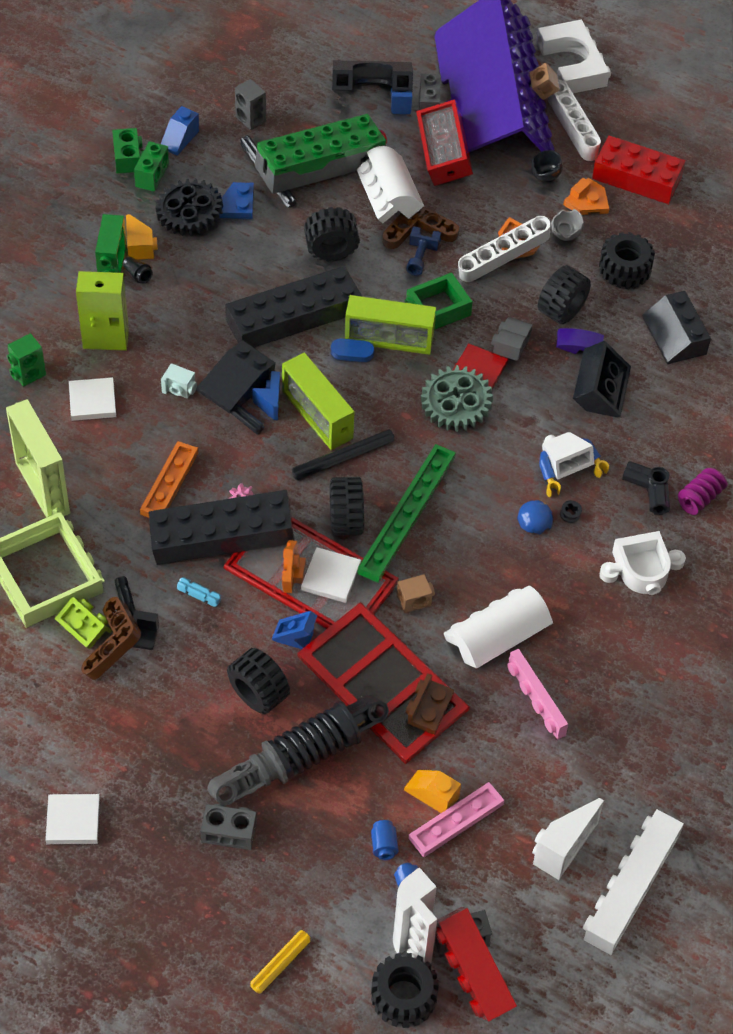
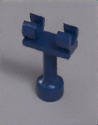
[406,226,442,276]

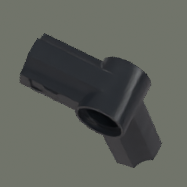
[622,461,670,515]

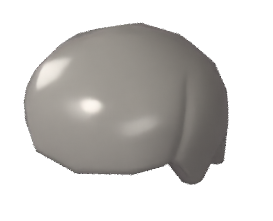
[551,209,584,241]

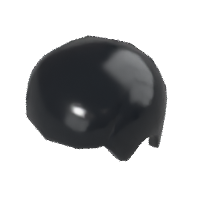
[531,150,563,181]

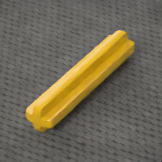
[250,930,311,994]

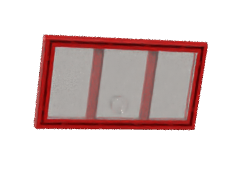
[223,517,399,644]

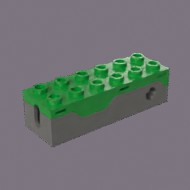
[255,114,387,194]

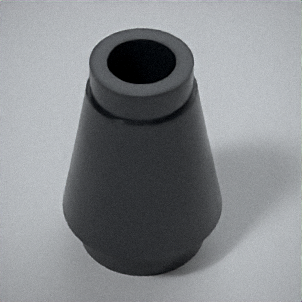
[123,257,153,284]

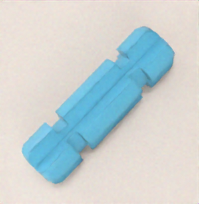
[177,577,221,607]

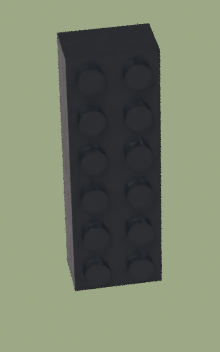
[225,266,362,348]
[149,490,295,565]

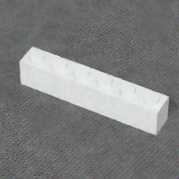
[583,809,684,955]

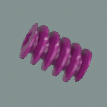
[678,468,728,515]

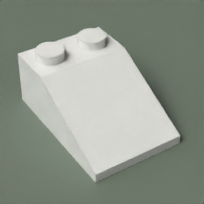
[532,798,604,880]

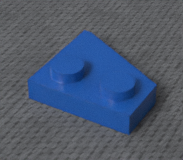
[219,182,254,219]

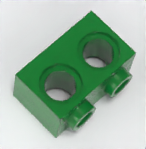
[112,128,143,174]
[134,141,169,192]
[7,333,46,387]

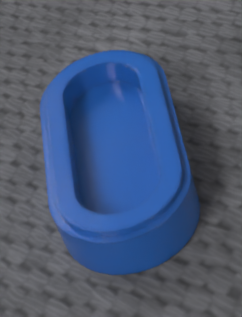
[331,338,374,362]

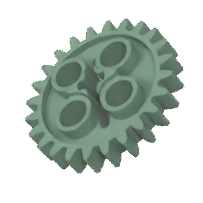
[421,365,493,432]

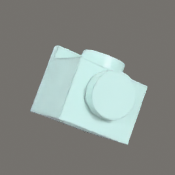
[161,364,197,399]

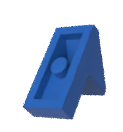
[391,87,412,114]
[252,371,280,420]
[272,611,317,649]

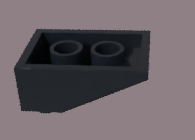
[196,340,276,414]

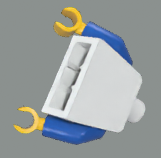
[539,432,609,498]

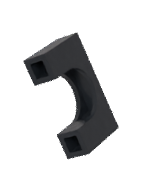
[332,60,413,92]

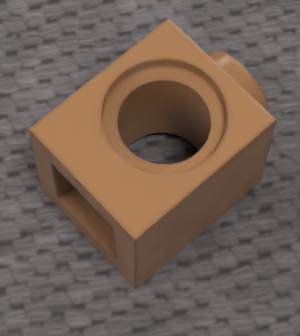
[529,63,560,100]
[397,574,435,613]

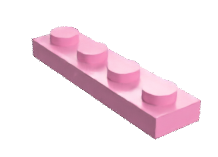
[507,649,568,740]
[409,782,504,857]

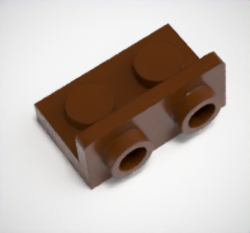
[405,673,454,735]

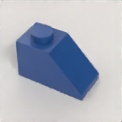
[161,106,199,156]

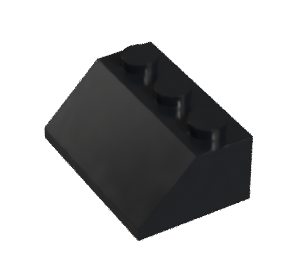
[642,291,711,364]
[573,341,631,417]

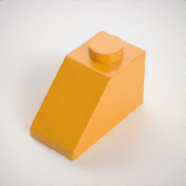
[126,214,158,260]
[404,770,461,813]

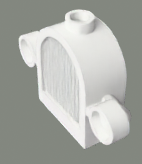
[600,531,686,595]

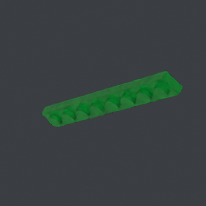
[357,444,456,583]

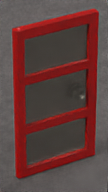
[297,602,470,764]

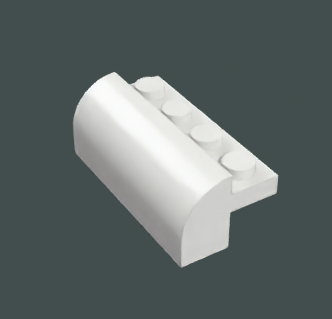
[356,146,424,223]
[444,586,553,669]
[393,868,437,963]

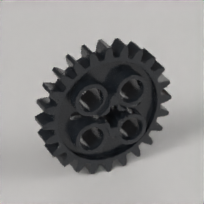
[155,178,224,236]

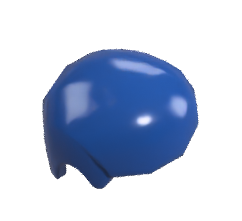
[517,500,553,534]

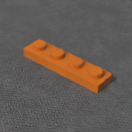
[140,441,199,517]

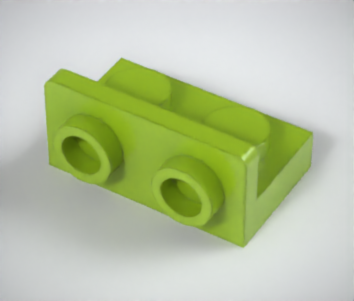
[54,597,112,649]

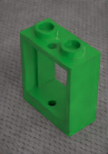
[95,214,127,273]
[405,272,473,330]

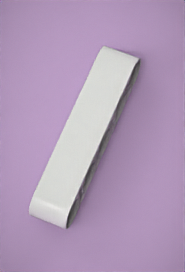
[548,80,601,161]
[458,216,550,282]

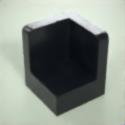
[133,610,159,650]

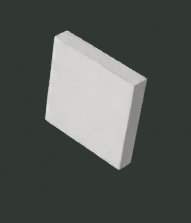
[69,377,116,421]
[301,547,361,603]
[46,794,100,844]

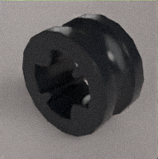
[560,500,582,523]

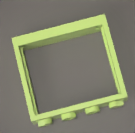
[6,399,70,518]
[0,512,105,628]

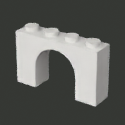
[536,19,611,93]

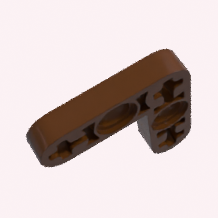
[382,207,459,249]
[81,597,141,680]

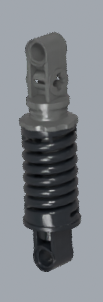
[208,695,389,805]

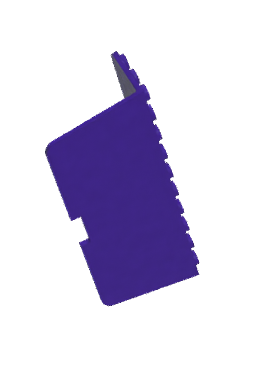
[435,0,555,152]

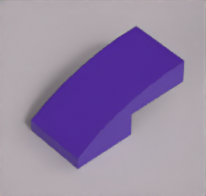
[556,328,604,354]

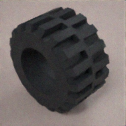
[304,207,360,261]
[599,232,655,289]
[537,265,591,325]
[330,477,364,535]
[227,648,290,714]
[371,953,439,1028]

